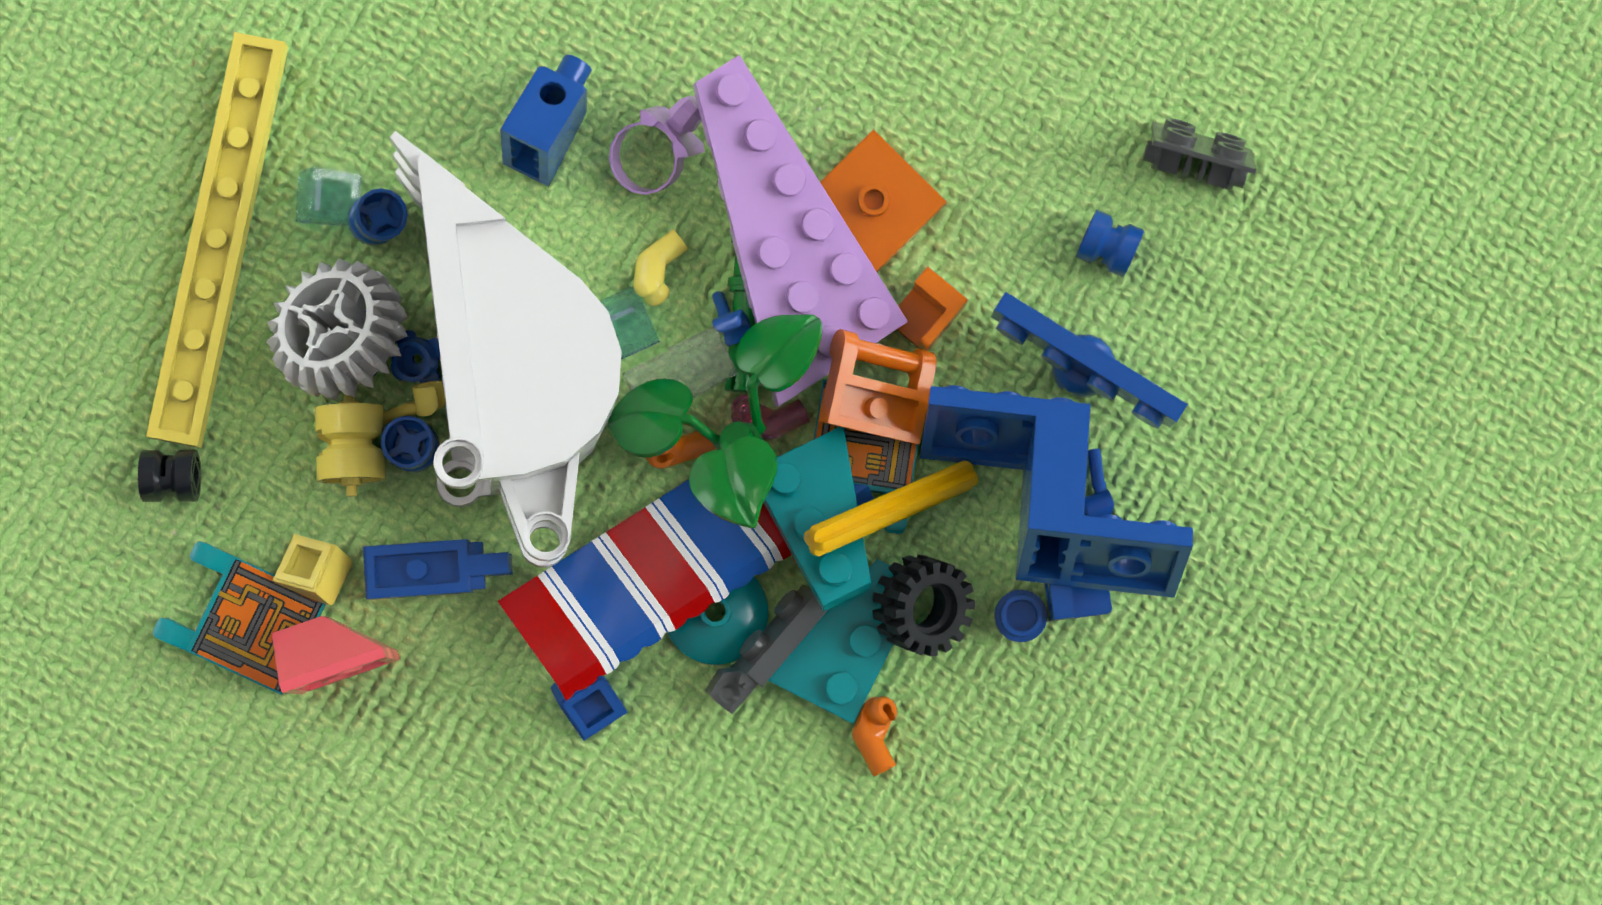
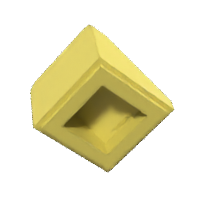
[272,534,352,605]

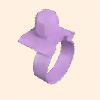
[609,95,705,195]

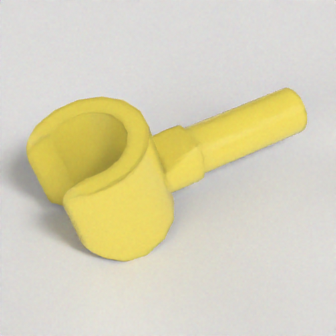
[384,381,446,425]

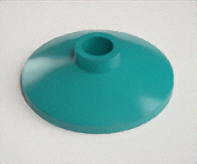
[668,576,768,665]

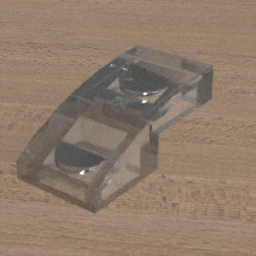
[622,326,738,398]

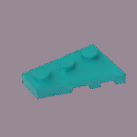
[764,427,871,612]
[768,559,893,724]

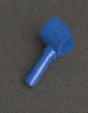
[712,291,751,347]
[1084,449,1114,517]

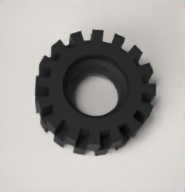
[872,554,975,656]

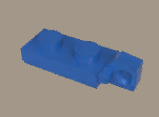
[363,539,513,600]

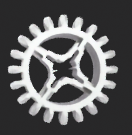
[266,258,408,401]

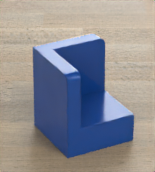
[1044,583,1112,622]

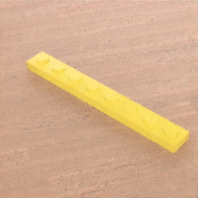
[146,32,289,448]

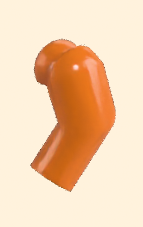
[646,431,716,469]
[852,696,897,777]

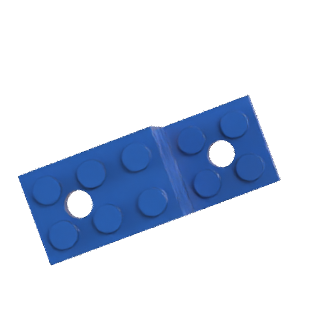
[920,385,1193,598]

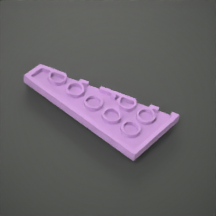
[692,55,908,407]

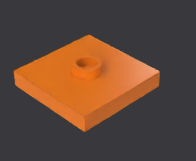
[820,129,947,273]

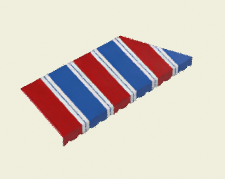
[498,479,874,701]

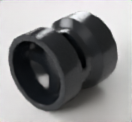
[138,450,202,502]

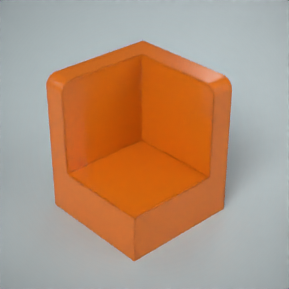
[896,267,968,351]

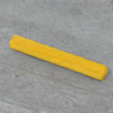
[804,460,979,556]

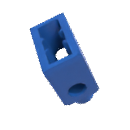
[500,54,592,187]

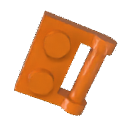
[818,329,937,445]

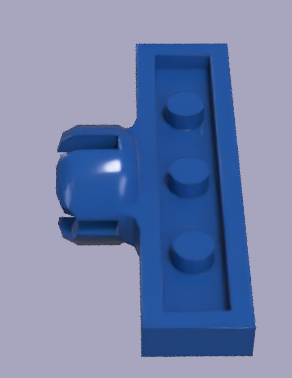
[991,292,1188,429]

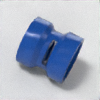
[347,188,408,246]
[1075,209,1144,278]
[381,416,440,473]

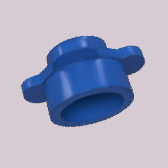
[391,330,440,383]

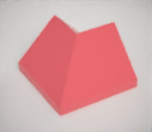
[272,616,400,694]

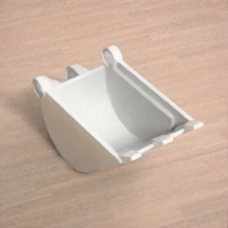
[390,131,622,568]

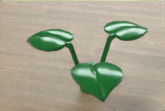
[607,314,823,528]

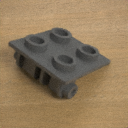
[1143,118,1257,191]

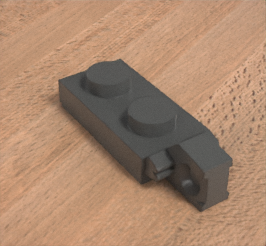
[705,585,829,714]

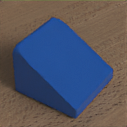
[551,675,628,741]

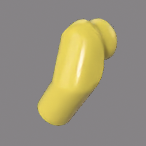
[633,229,688,306]

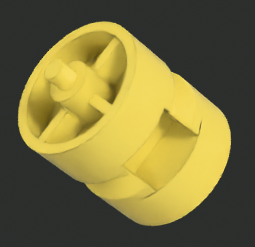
[315,393,386,497]

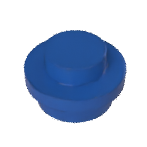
[994,590,1047,642]

